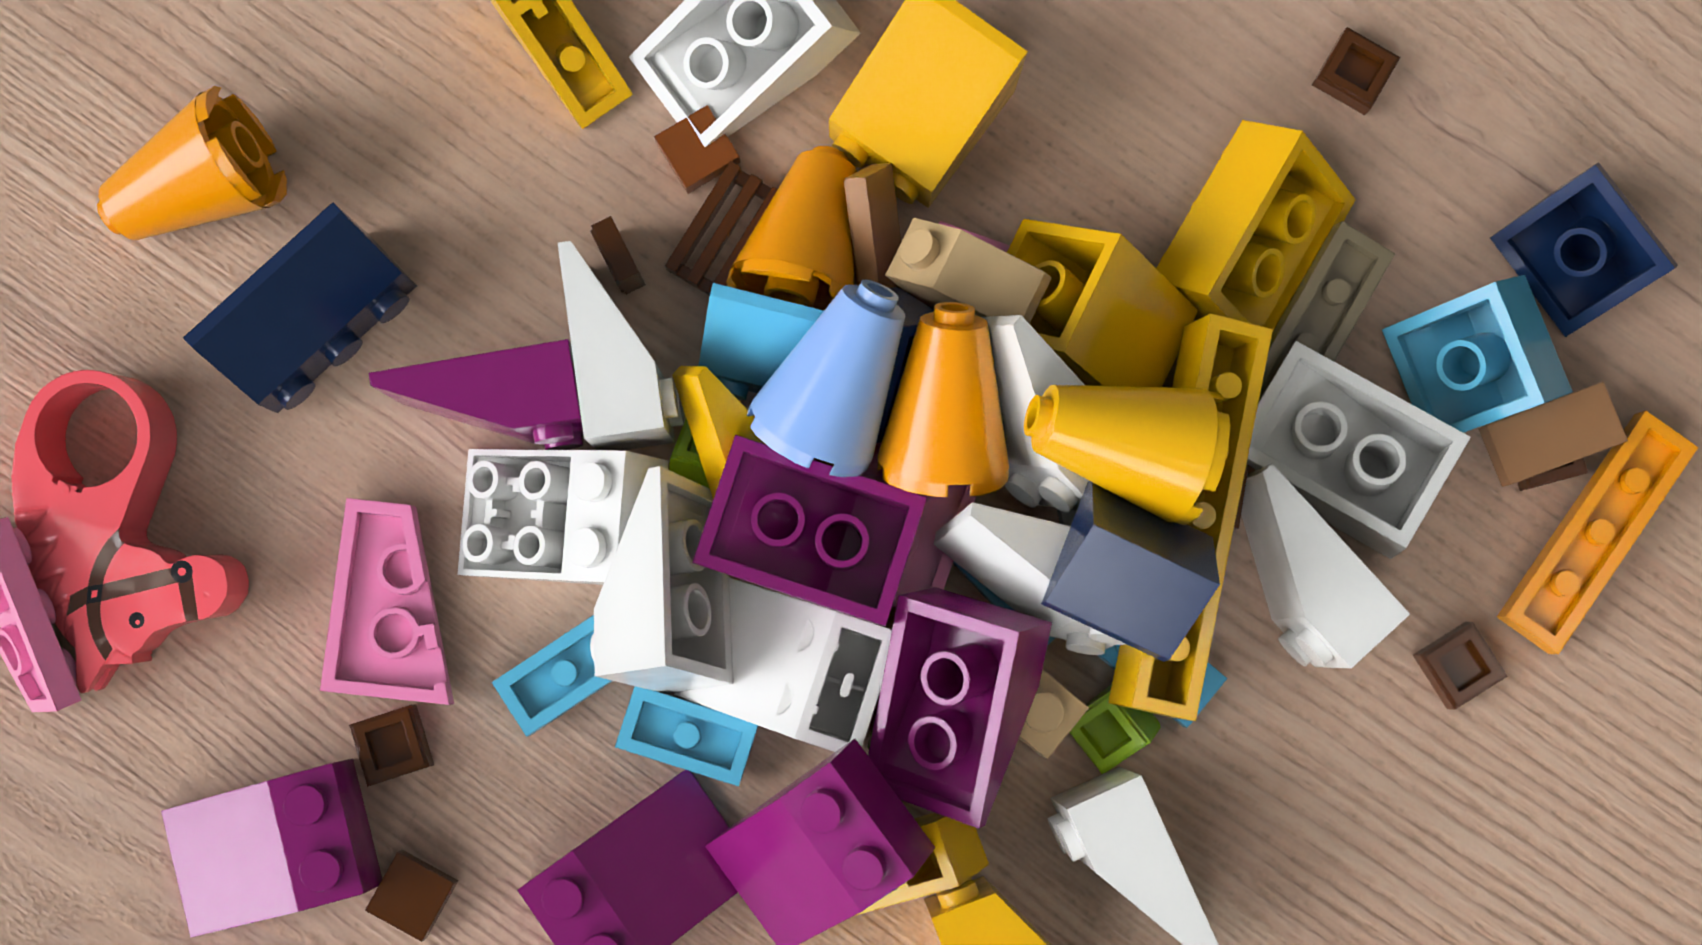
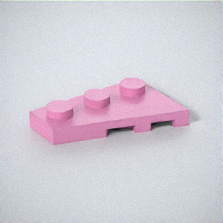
[320,498,454,705]
[0,517,82,712]

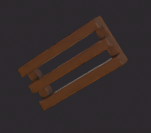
[665,161,778,296]

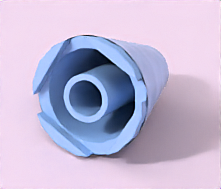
[747,280,905,477]

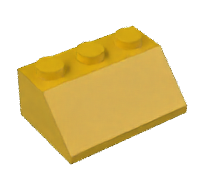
[1157,120,1356,331]

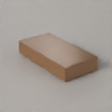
[844,163,902,289]
[1478,382,1628,487]

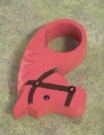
[11,370,249,693]

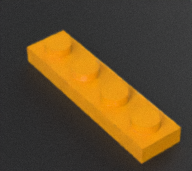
[1497,411,1699,654]

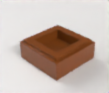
[654,105,741,194]

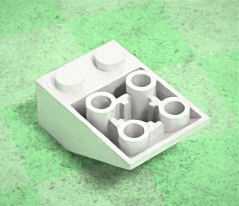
[457,449,669,585]
[674,577,892,752]

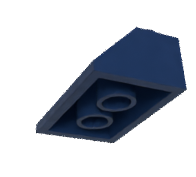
[183,202,417,413]

